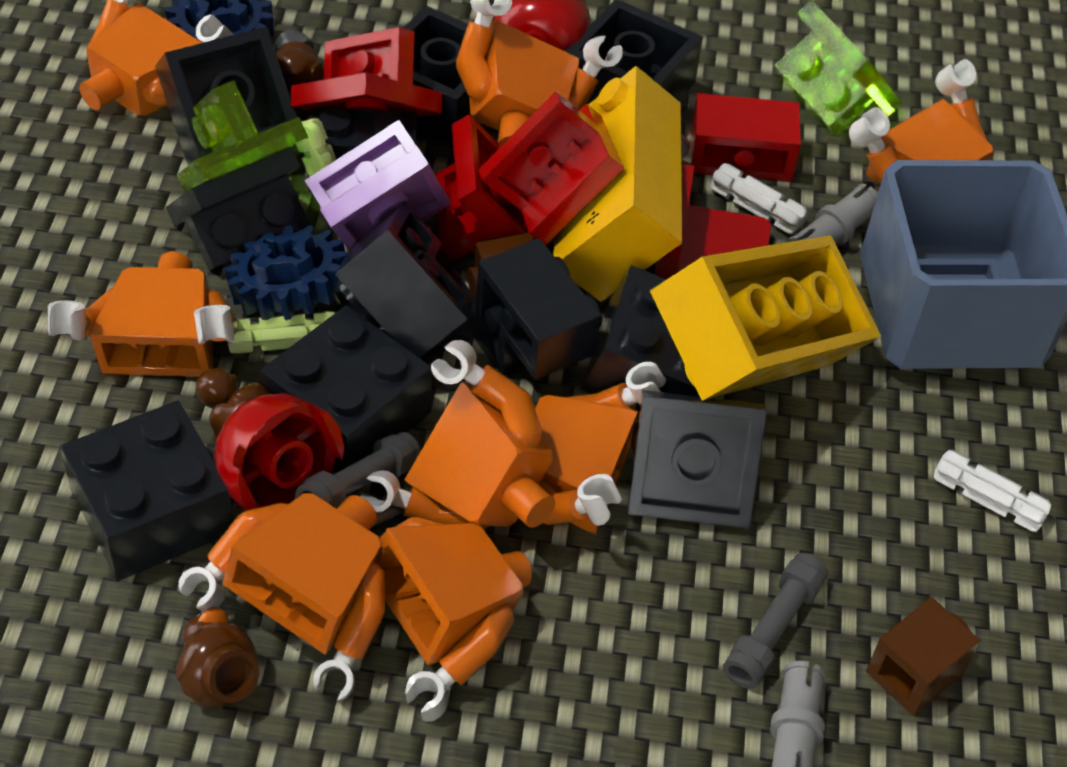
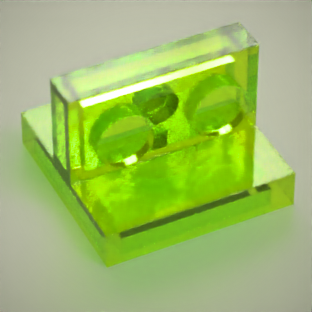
[774,0,903,134]
[177,81,308,192]

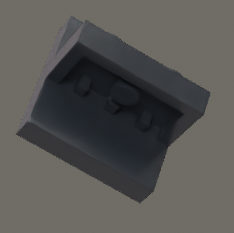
[166,147,311,270]
[627,390,767,528]

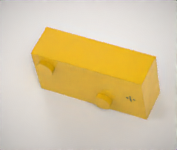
[553,66,682,302]
[650,235,882,401]

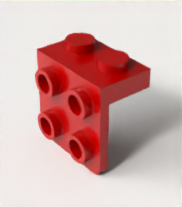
[654,164,771,280]

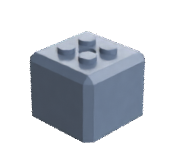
[860,160,1067,369]

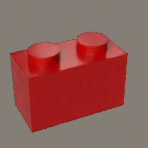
[690,93,801,182]

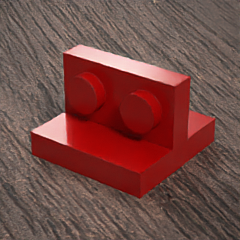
[291,27,442,117]
[478,91,624,245]
[435,114,529,262]

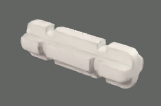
[710,163,808,235]
[934,450,1052,532]

